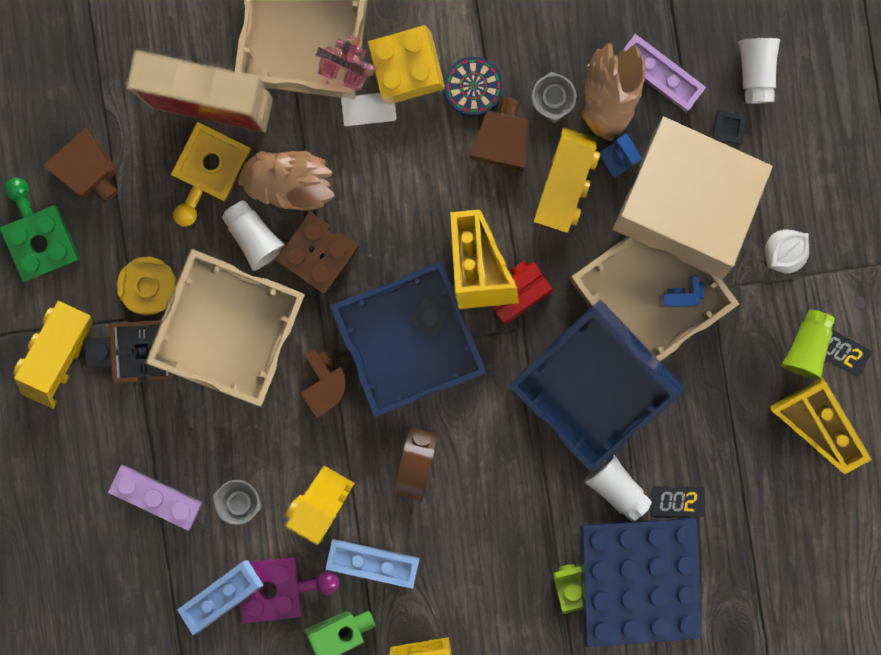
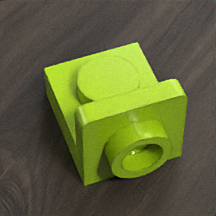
[553,564,583,614]

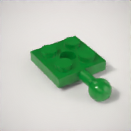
[0,177,80,283]

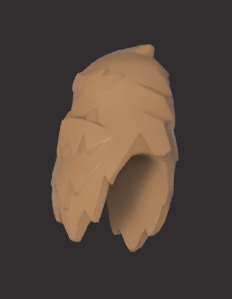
[582,43,646,141]
[238,151,335,210]

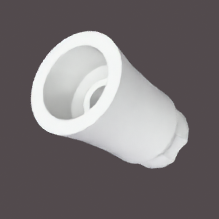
[738,38,780,104]
[222,200,286,271]
[584,454,652,522]

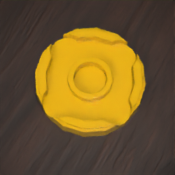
[117,257,177,316]

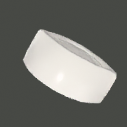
[765,229,809,274]

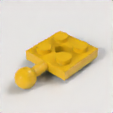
[171,122,252,227]

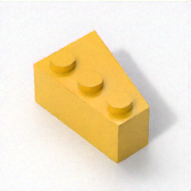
[534,127,600,233]
[450,210,519,309]
[13,301,93,409]
[770,378,872,474]
[285,465,355,545]

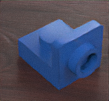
[600,133,643,178]
[659,275,704,308]

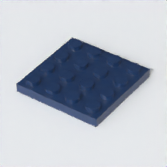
[580,518,701,647]

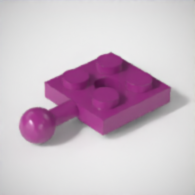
[235,556,339,624]

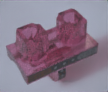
[315,35,377,90]

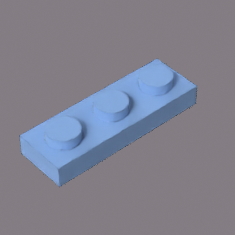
[326,539,419,589]
[178,560,264,635]

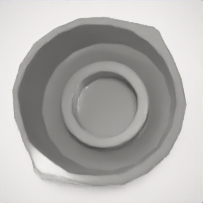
[532,72,577,123]
[213,480,263,525]

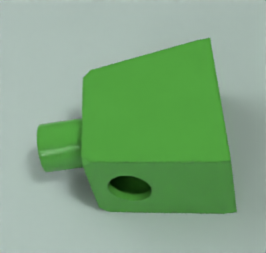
[304,611,376,655]

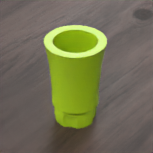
[781,309,835,380]

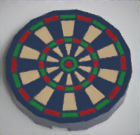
[444,56,503,117]

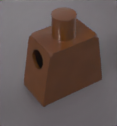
[469,98,528,171]
[43,128,118,203]

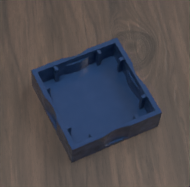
[330,261,486,417]
[509,299,684,473]

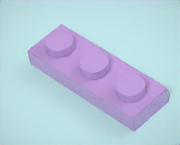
[624,34,706,113]
[108,465,203,530]

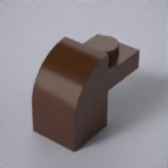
[301,348,347,418]
[393,426,438,501]

